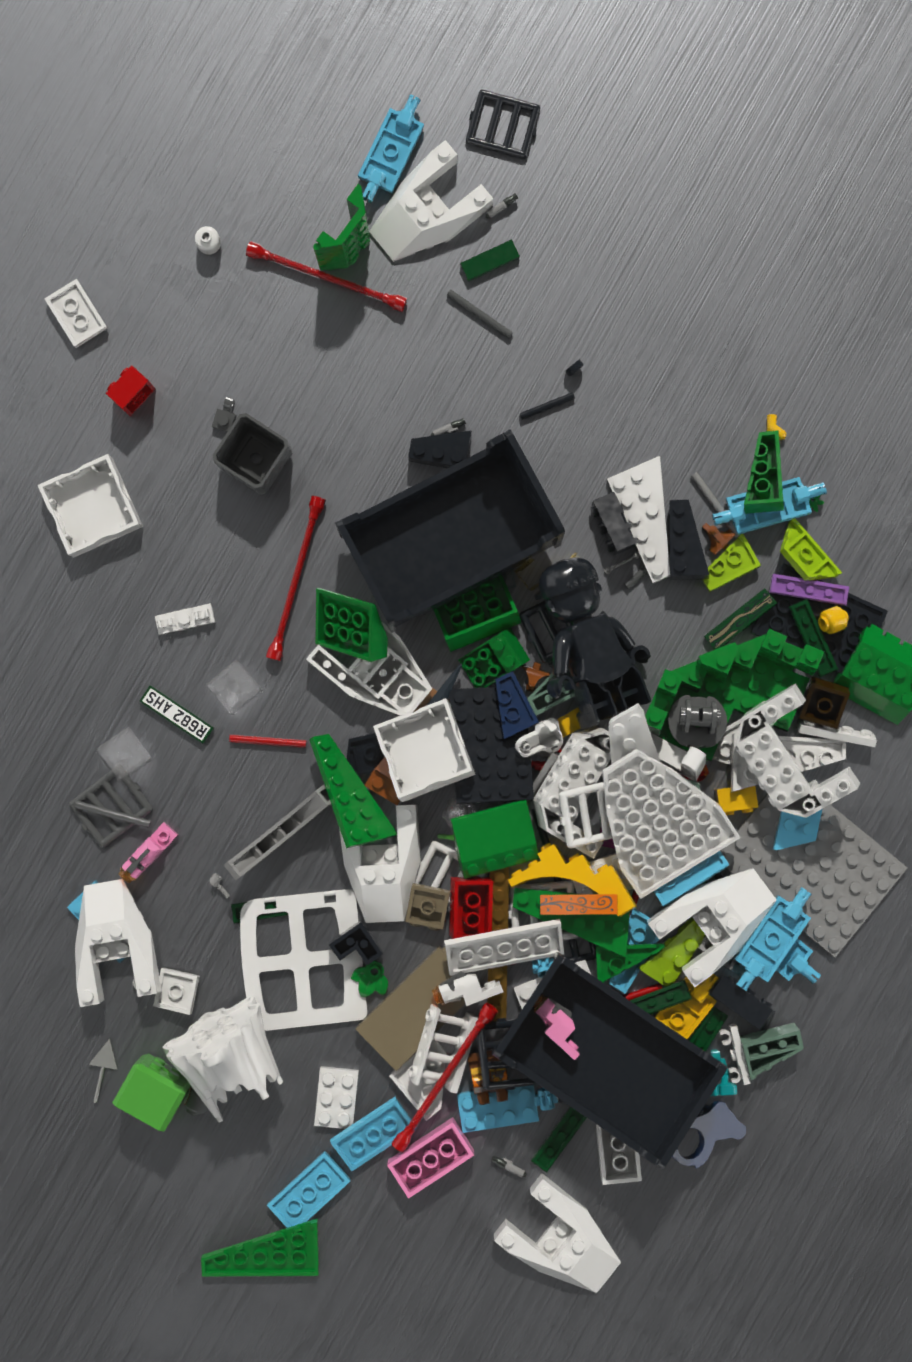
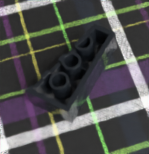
[669,500,709,580]

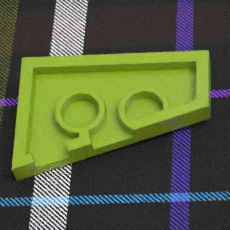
[702,534,761,593]

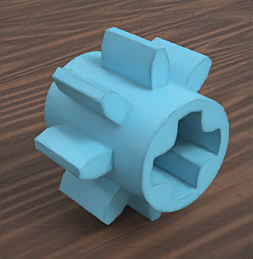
[532,957,554,978]
[534,1088,558,1110]

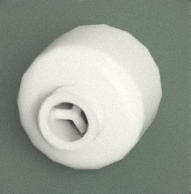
[195,226,221,255]

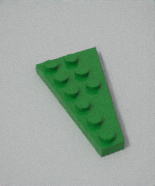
[513,888,630,958]
[201,1218,319,1277]

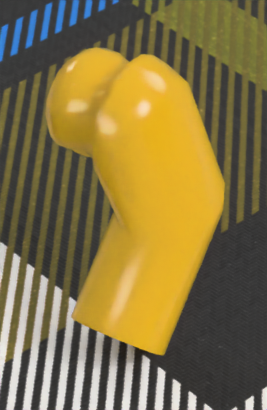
[767,414,787,440]

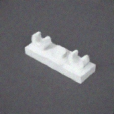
[155,603,215,635]
[719,1023,751,1085]

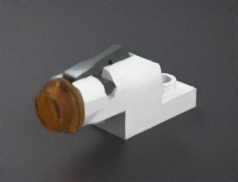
[432,971,503,1006]

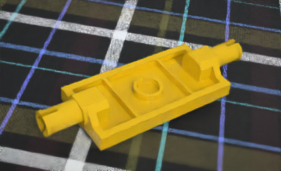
[654,974,719,1039]

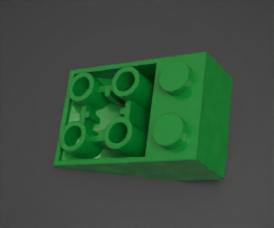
[458,628,530,688]

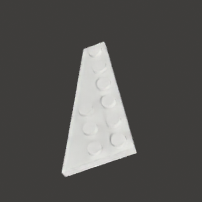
[607,456,670,584]
[731,734,846,792]

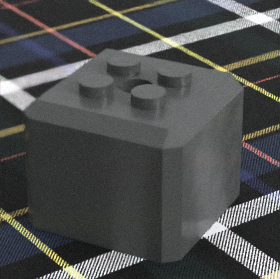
[213,413,293,495]

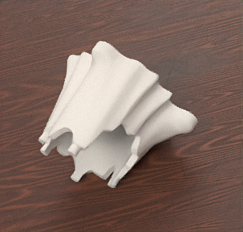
[163,996,283,1123]

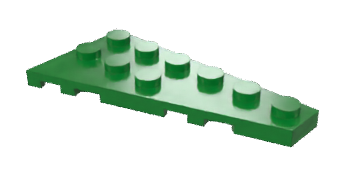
[309,734,397,848]

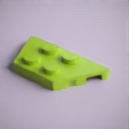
[780,518,842,581]

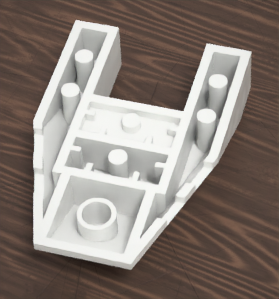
[369,140,493,262]
[306,622,432,716]
[339,804,421,923]
[647,868,776,987]
[75,879,161,1007]
[494,1173,621,1293]

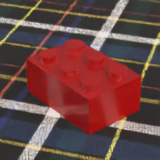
[449,877,493,939]

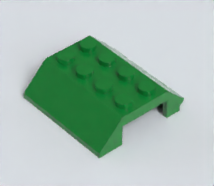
[313,184,370,271]
[833,624,912,725]

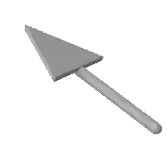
[89,1038,118,1104]

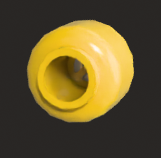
[818,606,849,634]

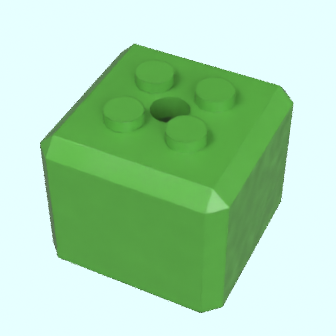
[112,1053,191,1132]

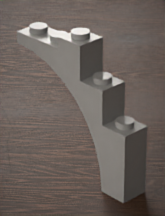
[224,784,331,880]

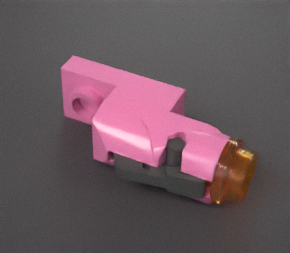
[118,822,178,883]
[533,994,580,1060]

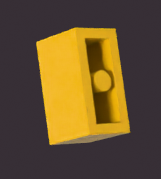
[714,786,759,815]

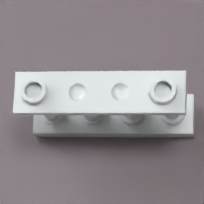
[408,1004,478,1093]

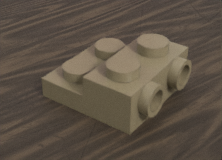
[405,883,451,931]

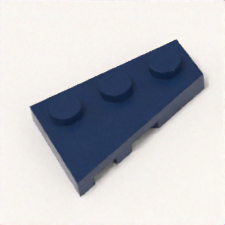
[495,671,539,740]

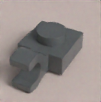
[212,397,236,432]

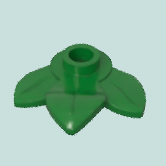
[351,961,388,997]

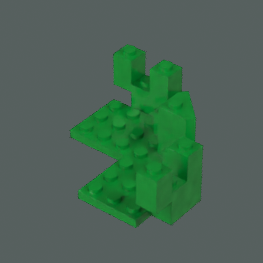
[645,629,824,762]

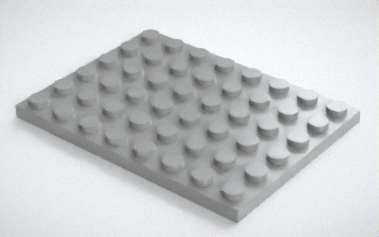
[721,793,907,957]

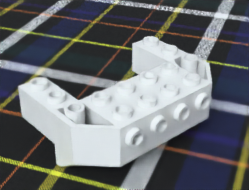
[736,684,860,818]
[533,726,611,859]

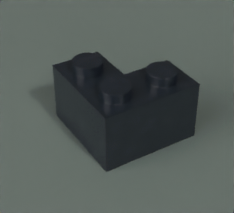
[329,920,383,965]

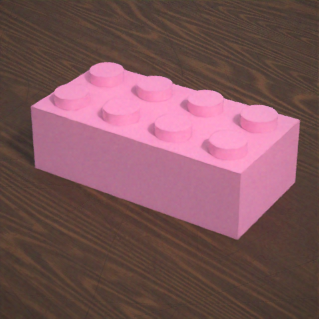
[387,1117,474,1199]

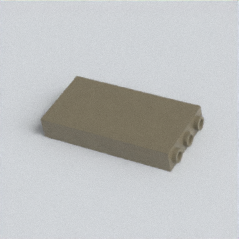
[356,945,480,1071]

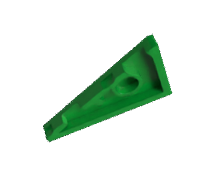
[596,943,665,982]

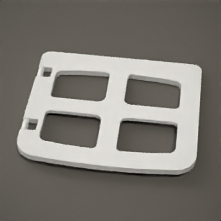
[240,889,367,1031]

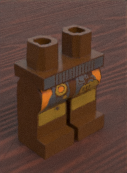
[468,1050,508,1105]

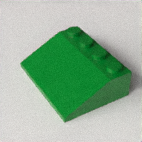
[434,575,521,652]
[315,588,388,662]
[451,800,539,879]

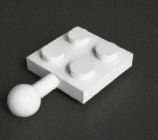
[132,967,200,1015]

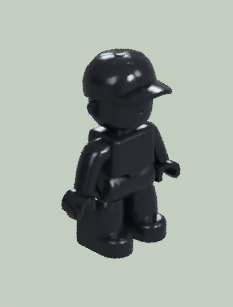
[534,557,651,729]

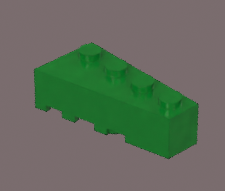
[744,430,784,514]

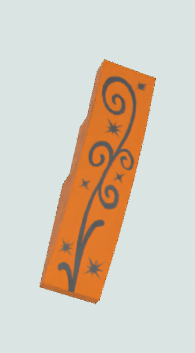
[540,894,618,915]

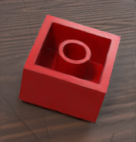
[105,365,155,416]

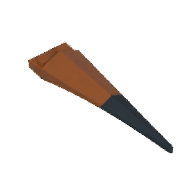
[365,664,462,806]

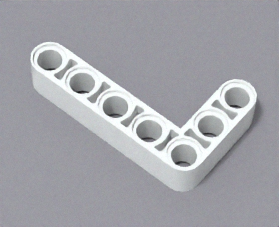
[651,733,706,781]

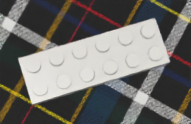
[444,919,564,976]

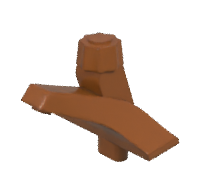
[702,523,736,555]
[522,662,550,692]

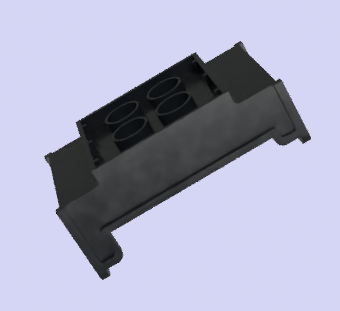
[335,429,565,633]
[492,952,727,1170]

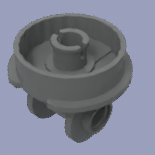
[668,695,727,749]

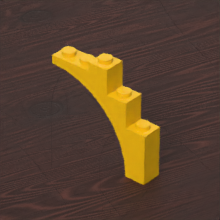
[508,843,637,917]

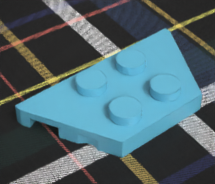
[773,809,823,850]

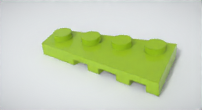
[638,917,706,987]

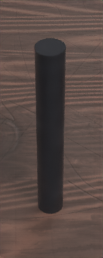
[519,392,575,420]

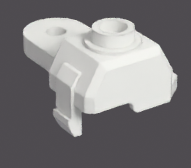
[515,718,563,757]

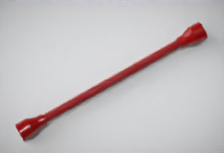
[246,241,407,312]
[266,496,326,661]
[392,1003,498,1152]

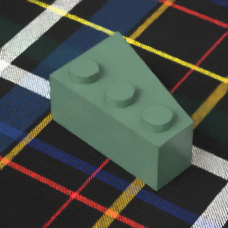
[527,666,579,716]
[740,1023,804,1081]

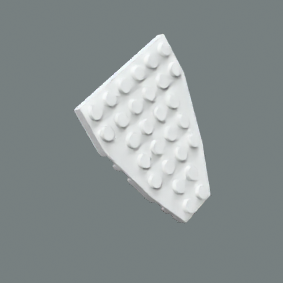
[602,749,741,899]

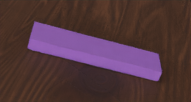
[769,574,849,606]

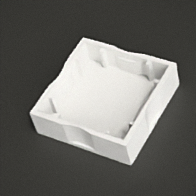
[38,454,143,558]
[373,698,475,802]

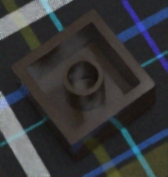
[799,676,850,729]

